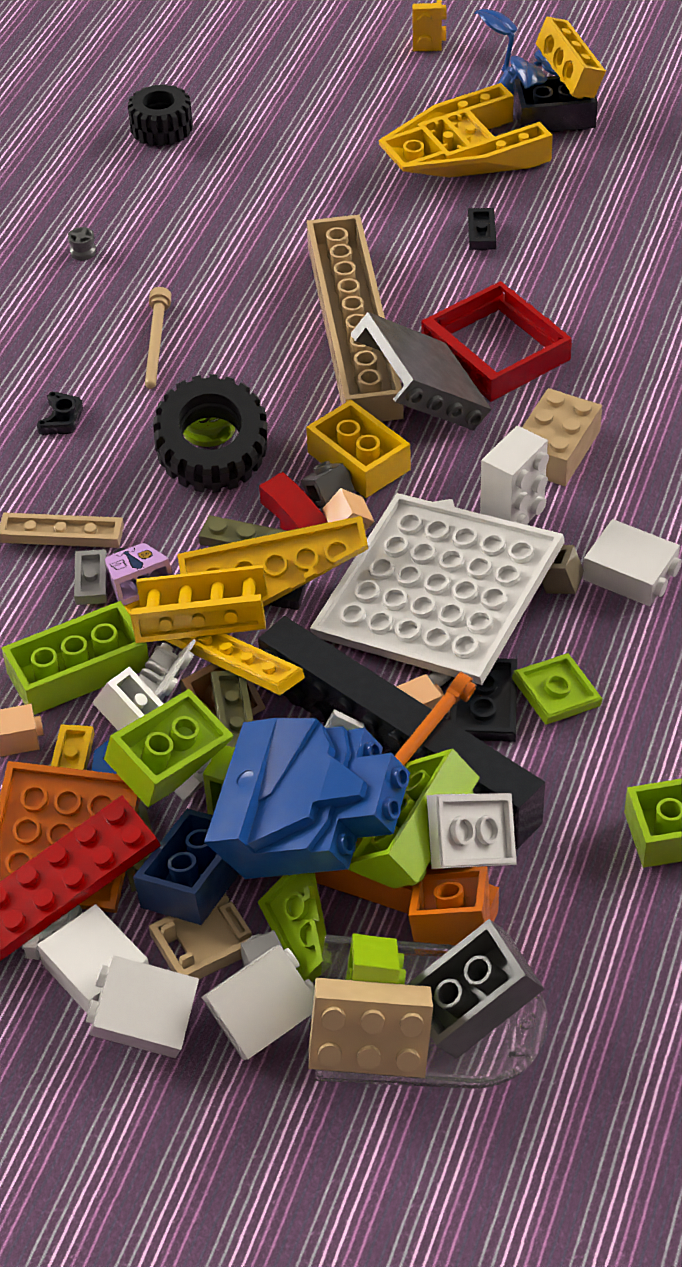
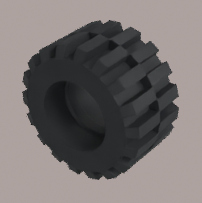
[128,84,193,146]

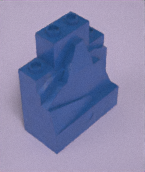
[204,718,410,879]

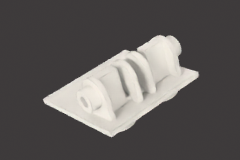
[138,639,196,701]

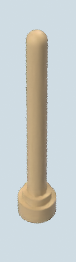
[145,287,171,389]

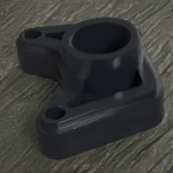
[37,391,83,435]

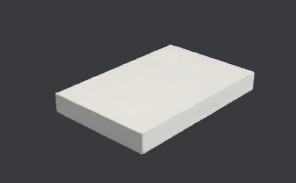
[427,793,517,869]

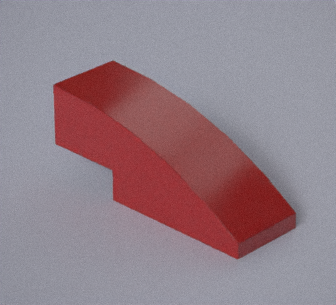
[259,471,328,531]

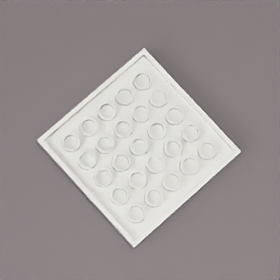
[310,493,565,685]

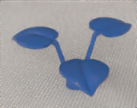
[474,9,558,95]

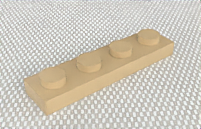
[0,513,124,548]

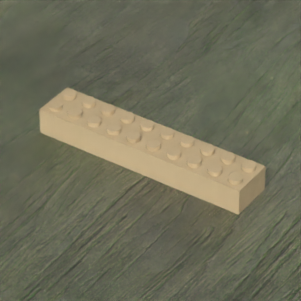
[307,215,403,422]

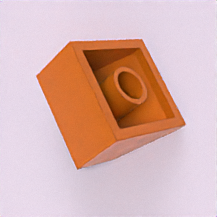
[408,866,491,951]

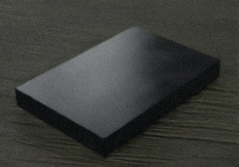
[450,658,517,742]

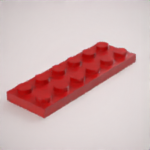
[0,795,161,961]

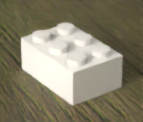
[480,426,549,525]

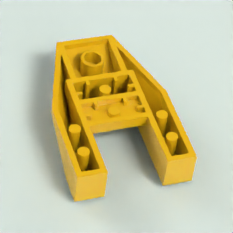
[379,83,553,178]

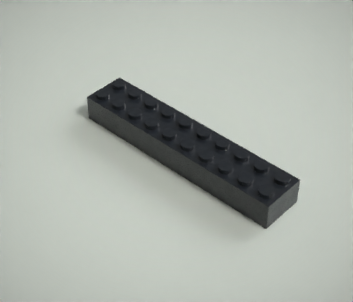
[258,616,545,849]

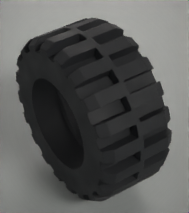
[153,374,268,493]

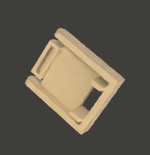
[149,893,252,979]

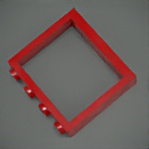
[421,281,572,402]

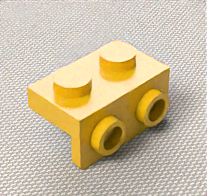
[412,0,447,52]

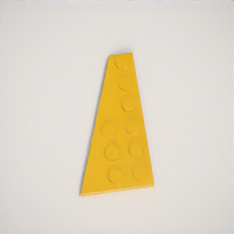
[177,516,369,607]

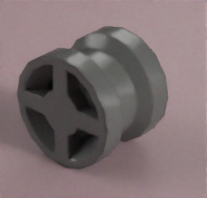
[68,227,97,261]

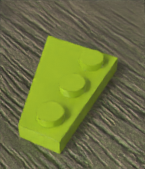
[258,873,332,983]

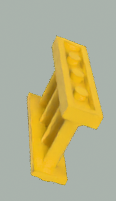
[130,565,267,643]

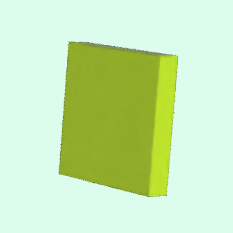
[512,653,603,725]

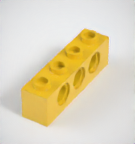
[535,17,606,99]

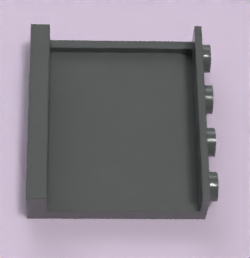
[350,312,492,430]

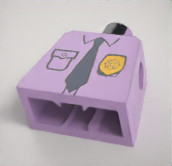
[105,543,173,605]

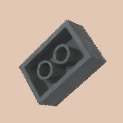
[407,919,545,1059]

